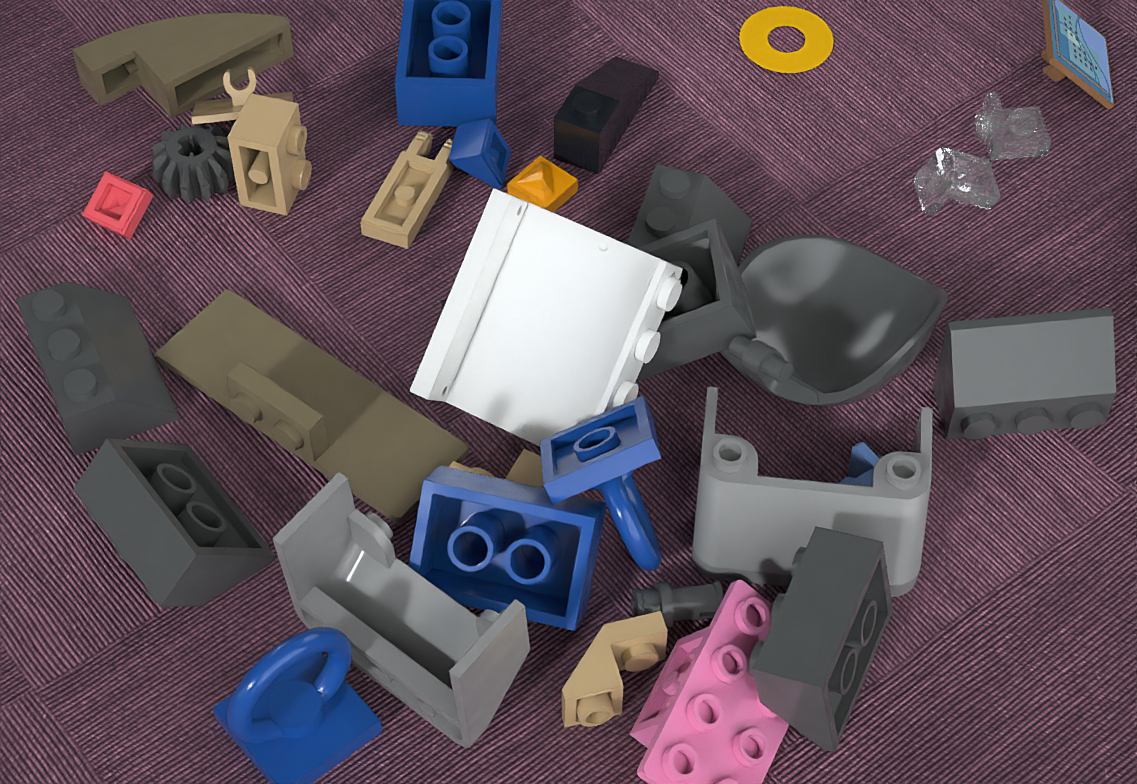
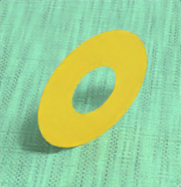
[739,6,834,73]

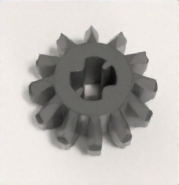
[151,122,235,206]

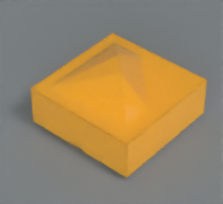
[507,155,578,213]

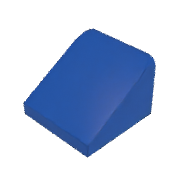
[449,118,512,189]

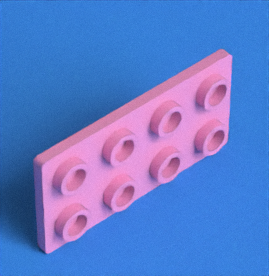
[630,580,789,784]

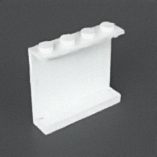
[410,188,683,447]

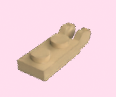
[360,130,455,249]

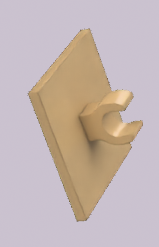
[191,67,293,124]

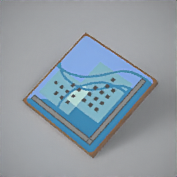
[1041,0,1114,110]

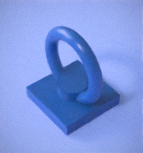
[540,396,662,572]
[213,627,383,784]

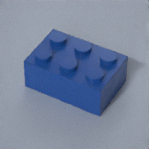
[395,0,503,127]
[409,465,607,631]

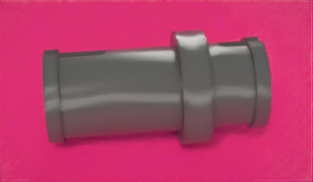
[631,581,723,628]

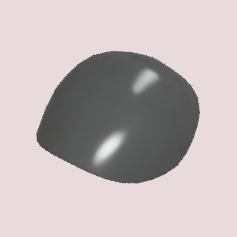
[722,234,948,407]

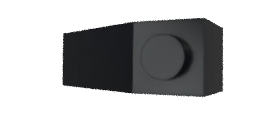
[554,56,659,174]

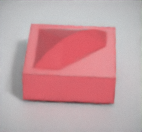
[82,171,154,240]

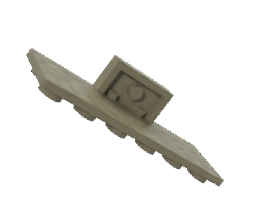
[156,289,468,524]

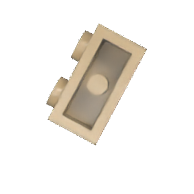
[228,93,312,216]

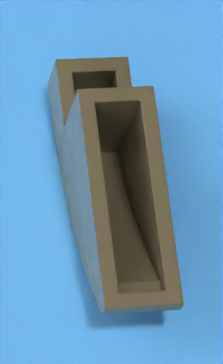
[72,12,294,119]

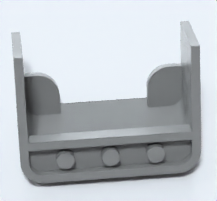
[692,387,933,597]
[272,472,530,748]

